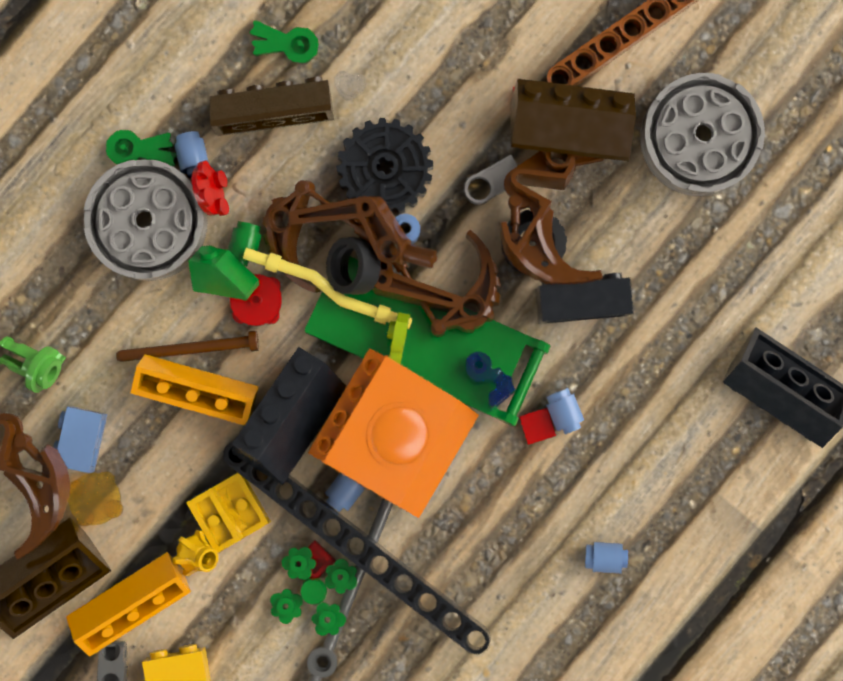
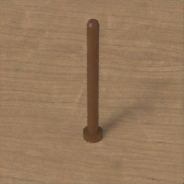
[116,330,259,362]

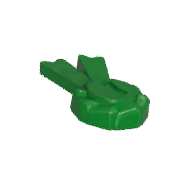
[249,20,319,64]
[106,130,177,168]

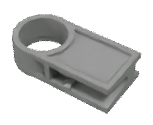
[464,155,517,205]

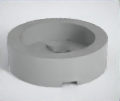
[640,73,765,196]
[84,160,208,281]

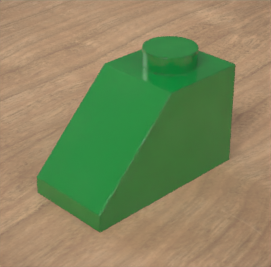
[188,245,260,300]

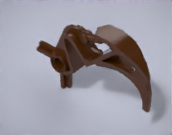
[499,151,604,285]
[0,413,70,559]

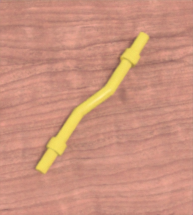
[243,248,413,329]

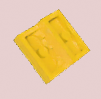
[186,473,271,553]

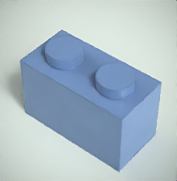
[53,407,108,473]

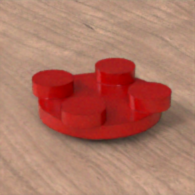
[192,160,229,216]
[230,274,282,326]

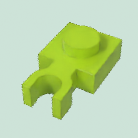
[387,313,410,365]

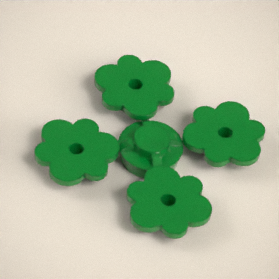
[270,547,358,636]

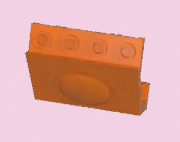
[308,348,479,518]

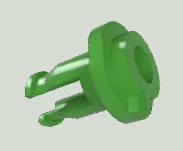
[0,336,66,393]

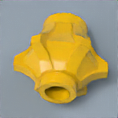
[172,530,219,576]

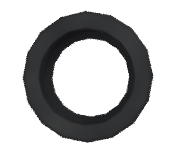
[326,237,381,295]

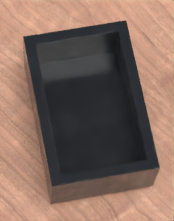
[535,273,634,324]

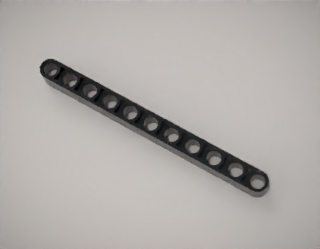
[223,441,491,655]

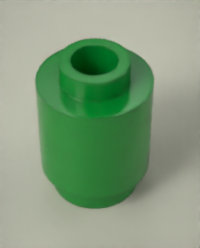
[227,221,262,267]

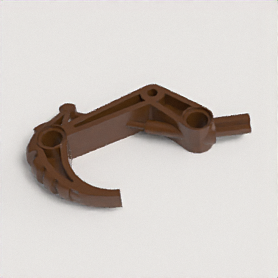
[262,180,437,293]
[344,219,501,337]

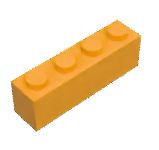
[130,354,259,426]
[66,552,191,657]

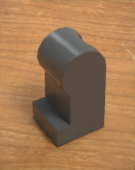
[97,641,128,681]

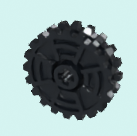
[336,118,433,214]

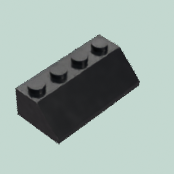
[723,327,843,448]
[232,347,347,485]

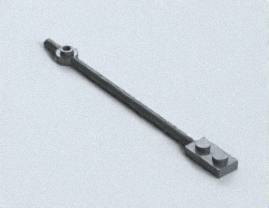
[307,498,393,681]

